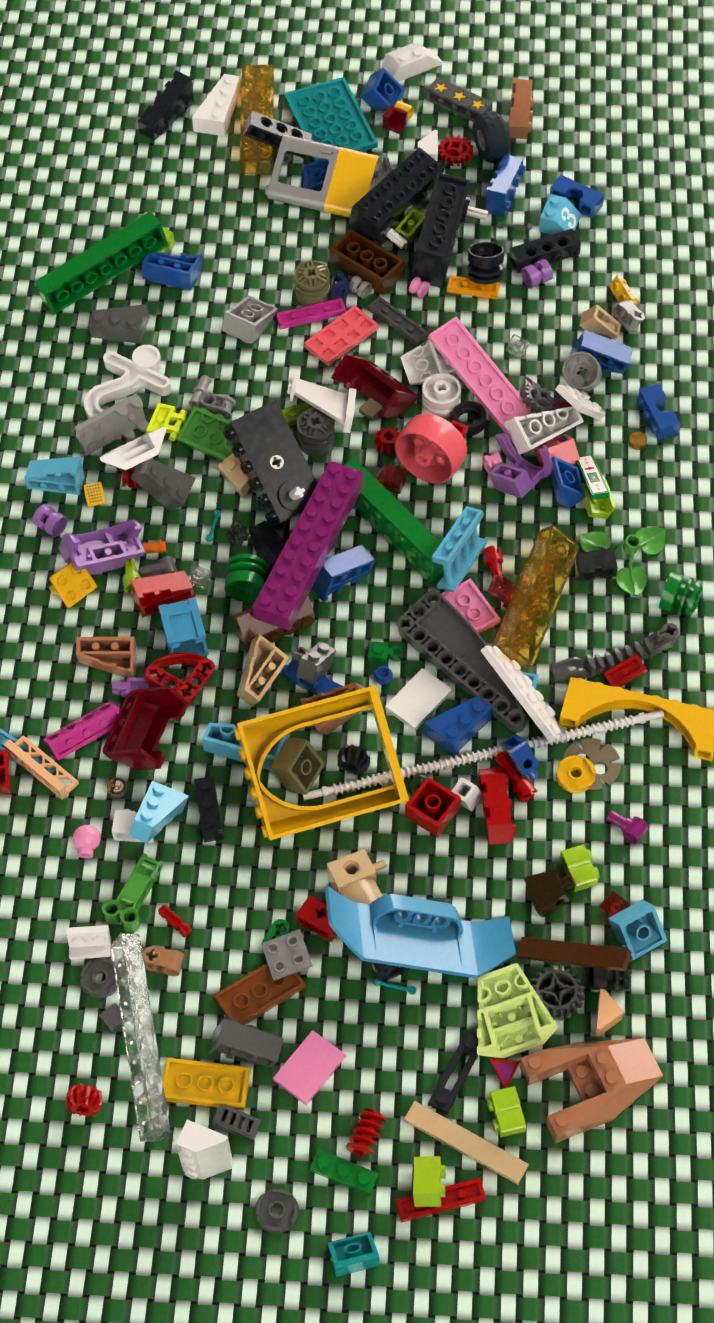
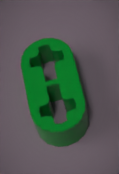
[262,919,290,955]

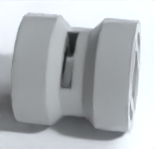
[349,275,372,299]

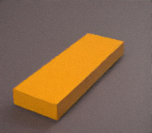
[447,275,500,299]

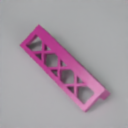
[43,701,120,761]

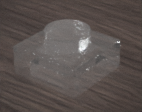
[506,334,530,358]
[188,565,213,589]

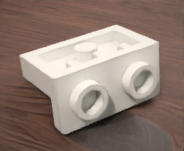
[67,925,111,960]

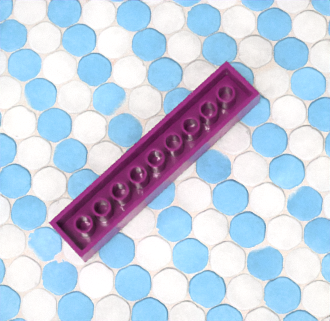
[253,461,364,631]

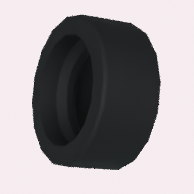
[452,401,486,436]

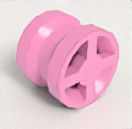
[409,277,430,298]
[482,452,502,473]

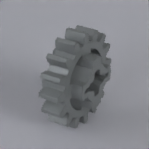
[520,382,556,414]

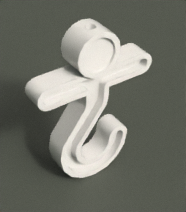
[84,345,171,419]

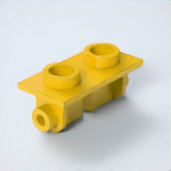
[609,274,638,306]

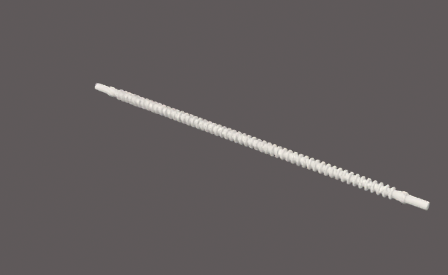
[302,710,664,801]

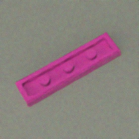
[275,298,347,330]

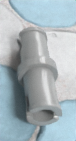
[189,375,211,408]

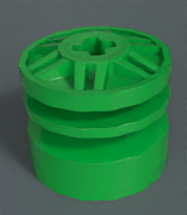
[224,553,267,602]
[659,571,703,619]

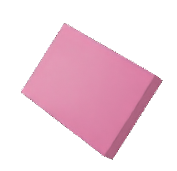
[441,578,501,634]
[273,1030,346,1106]

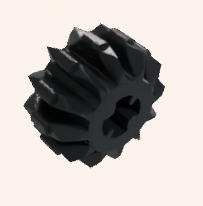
[337,744,370,775]

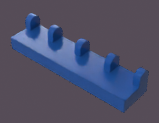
[282,659,342,695]

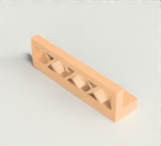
[4,735,79,800]

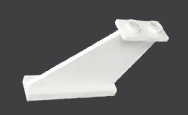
[287,371,356,433]

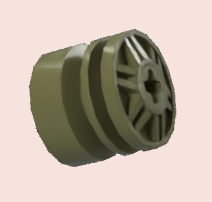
[294,260,331,306]

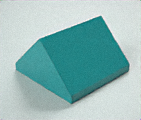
[328,1232,379,1277]

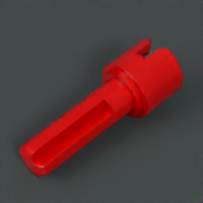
[483,546,506,596]
[494,752,537,803]

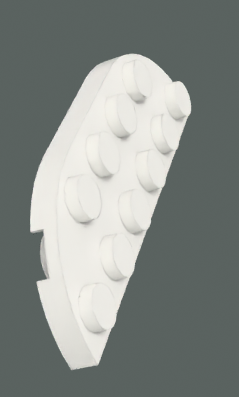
[480,646,561,743]

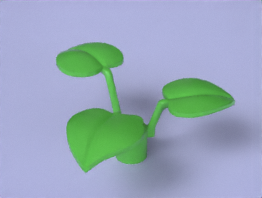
[579,527,667,596]

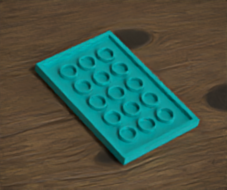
[284,77,378,161]

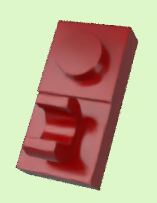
[604,654,647,687]

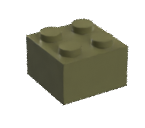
[270,737,325,795]

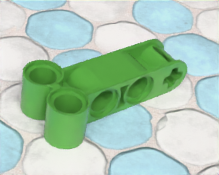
[102,853,163,933]

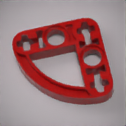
[144,652,215,704]

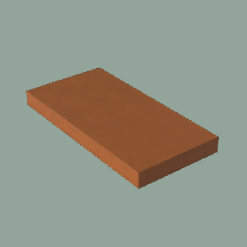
[213,963,306,1025]

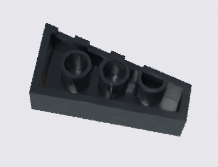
[138,70,194,141]

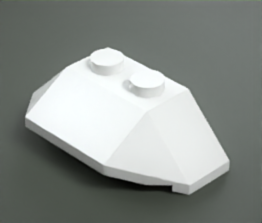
[381,43,443,82]

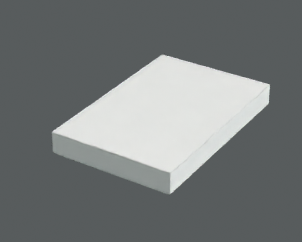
[385,668,452,731]

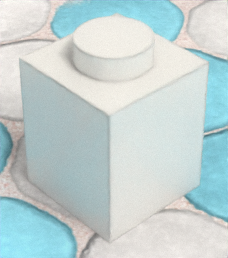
[452,777,482,812]

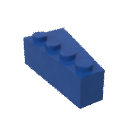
[485,155,525,217]

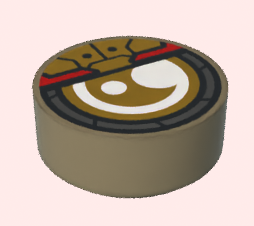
[107,777,127,798]

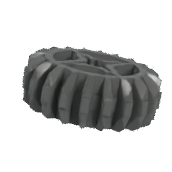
[530,965,585,1021]

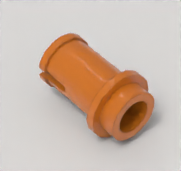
[143,540,167,554]

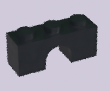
[194,776,224,843]

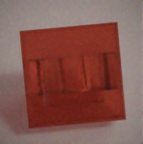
[599,891,629,917]

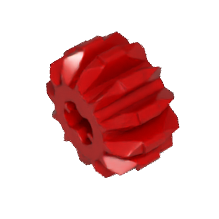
[374,426,400,457]
[65,1083,103,1117]

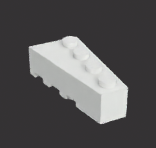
[503,406,584,455]

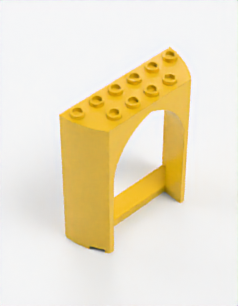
[234,685,409,840]

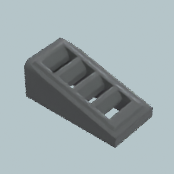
[213,1103,261,1141]

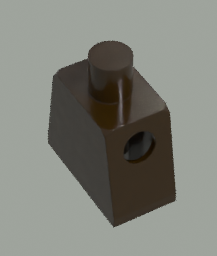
[524,870,576,918]

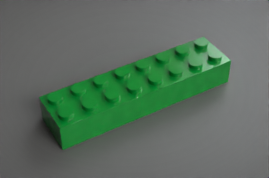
[34,211,168,315]
[344,458,444,583]

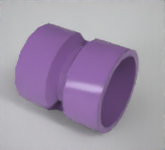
[521,259,553,289]
[32,504,68,537]

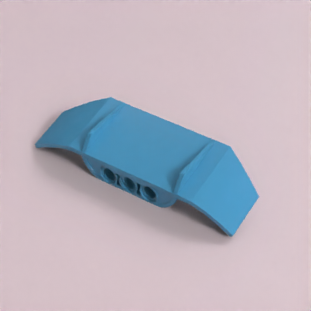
[325,886,516,979]

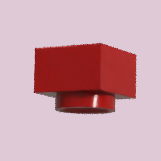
[405,777,461,837]

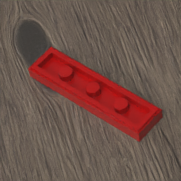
[395,1178,486,1223]

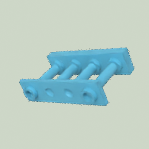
[432,506,488,593]

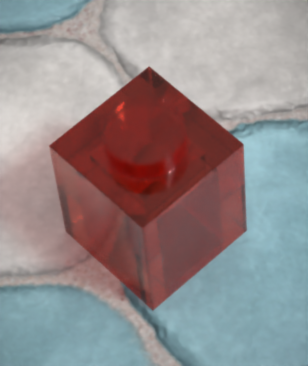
[378,464,407,494]

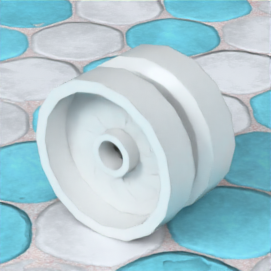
[422,373,461,419]

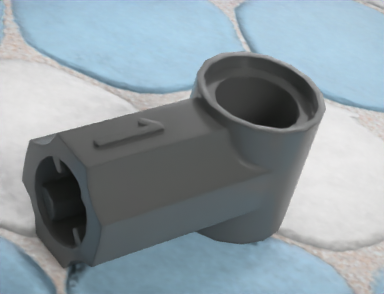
[139,556,178,578]

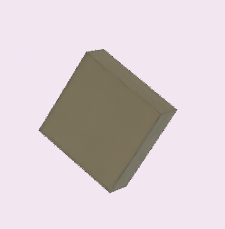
[359,398,382,421]

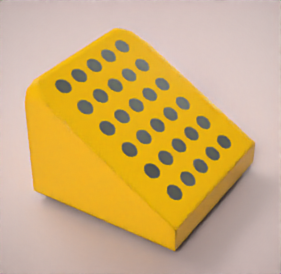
[84,482,106,507]

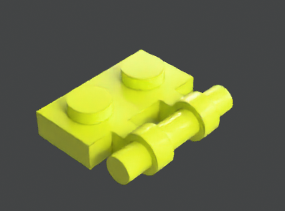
[146,403,187,442]

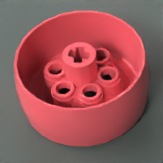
[395,414,467,484]

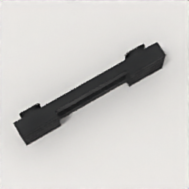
[428,1031,479,1115]

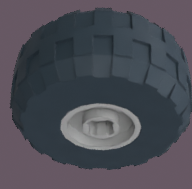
[473,111,511,163]

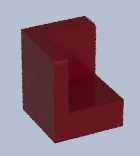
[383,105,408,134]

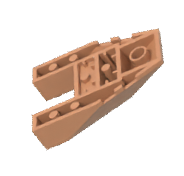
[519,1038,663,1144]

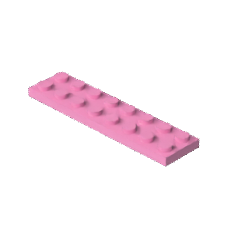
[428,317,535,444]

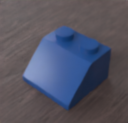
[360,68,405,111]
[550,456,586,508]

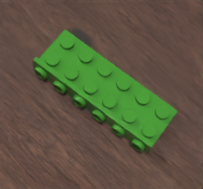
[176,406,274,466]

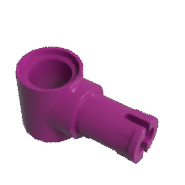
[607,810,648,844]

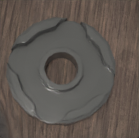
[79,957,121,999]
[255,1188,299,1234]

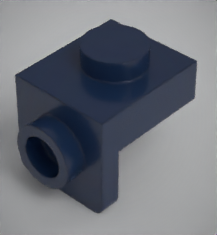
[330,272,350,298]

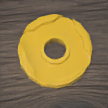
[556,755,596,793]

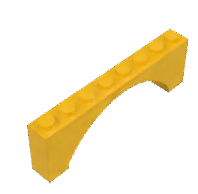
[559,677,714,762]

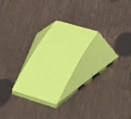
[477,963,558,1058]

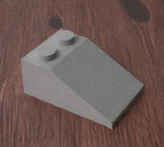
[221,295,279,344]

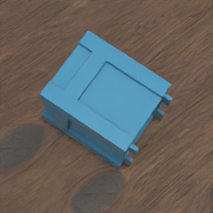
[158,597,209,657]

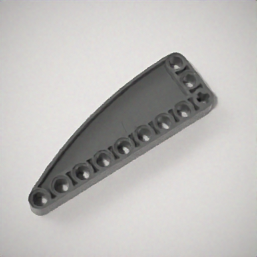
[397,590,526,733]

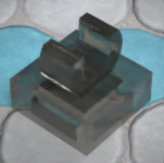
[226,521,251,547]

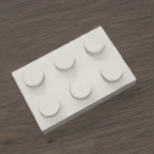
[555,384,605,420]

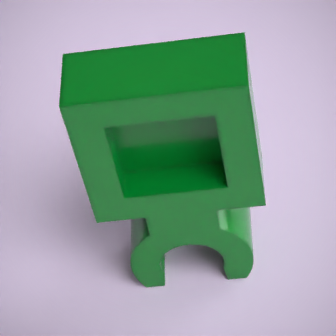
[368,641,402,663]

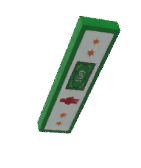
[575,454,610,500]

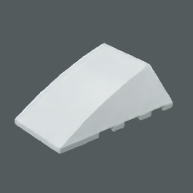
[400,321,463,386]
[100,427,166,470]

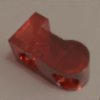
[488,575,525,610]

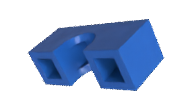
[550,175,604,219]
[637,383,680,440]

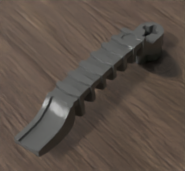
[550,623,679,682]

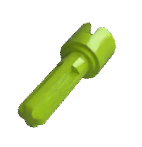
[123,558,141,595]

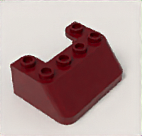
[103,686,189,771]

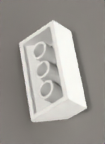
[176,1120,234,1180]

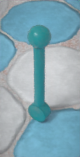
[206,510,221,542]
[373,978,416,995]

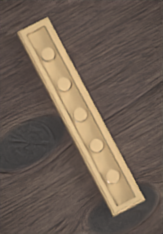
[404,1101,529,1185]

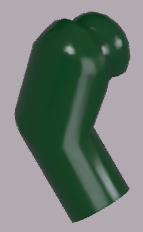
[409,773,427,798]

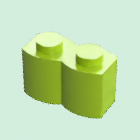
[560,844,600,892]
[487,1086,526,1138]

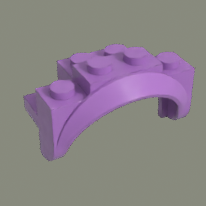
[58,519,145,575]

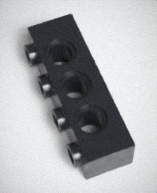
[244,111,312,158]
[510,228,581,273]

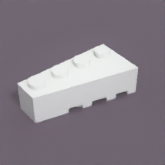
[192,74,241,136]

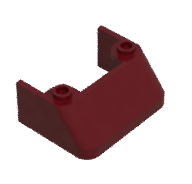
[331,354,418,420]

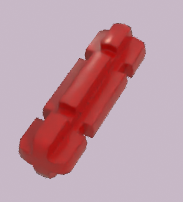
[158,904,192,937]

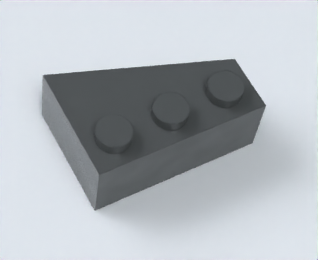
[207,1018,284,1068]

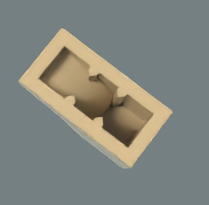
[579,305,621,340]

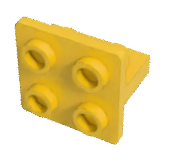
[48,561,97,608]

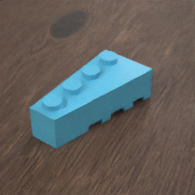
[202,723,290,771]

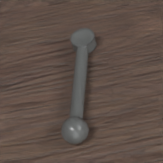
[497,221,532,230]

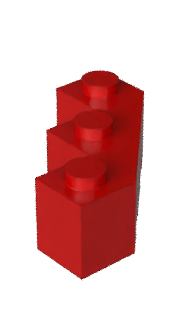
[478,767,516,845]

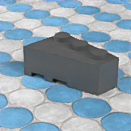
[89,304,149,344]
[131,459,196,511]

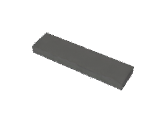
[368,296,430,347]

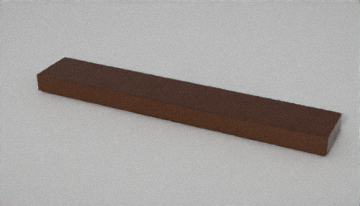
[516,937,632,971]

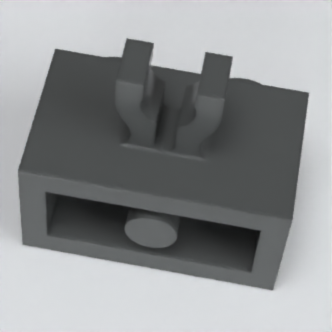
[292,642,336,684]

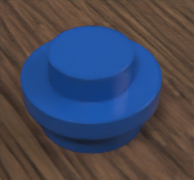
[374,666,393,685]

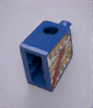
[499,734,539,781]

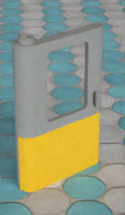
[265,134,380,218]

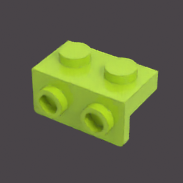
[582,479,616,519]

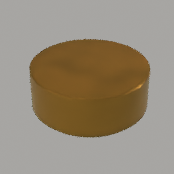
[629,432,647,450]

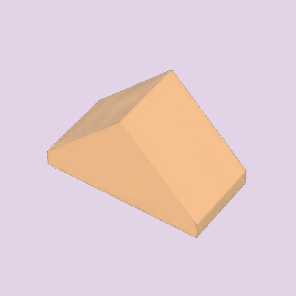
[595,989,624,1036]

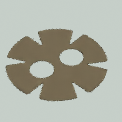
[562,738,621,790]

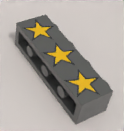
[427,77,493,122]

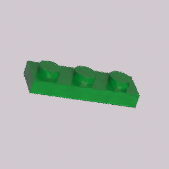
[310,1149,379,1196]

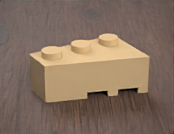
[237,634,290,707]

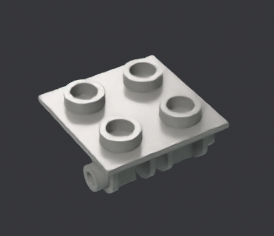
[261,929,313,981]

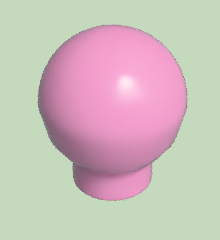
[73,825,101,858]

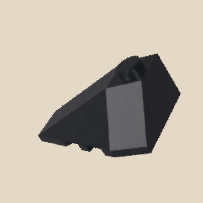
[249,521,286,582]

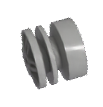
[562,352,602,392]

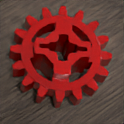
[438,135,473,166]

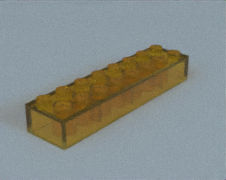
[240,65,275,174]
[492,525,580,671]

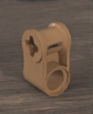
[143,946,184,976]

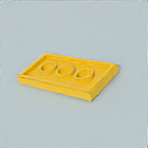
[160,1058,251,1110]

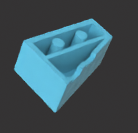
[25,456,85,495]
[128,781,189,843]

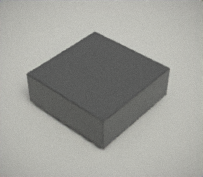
[99,1003,129,1033]

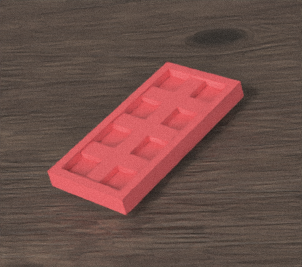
[304,305,379,366]

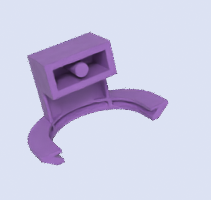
[489,433,553,498]

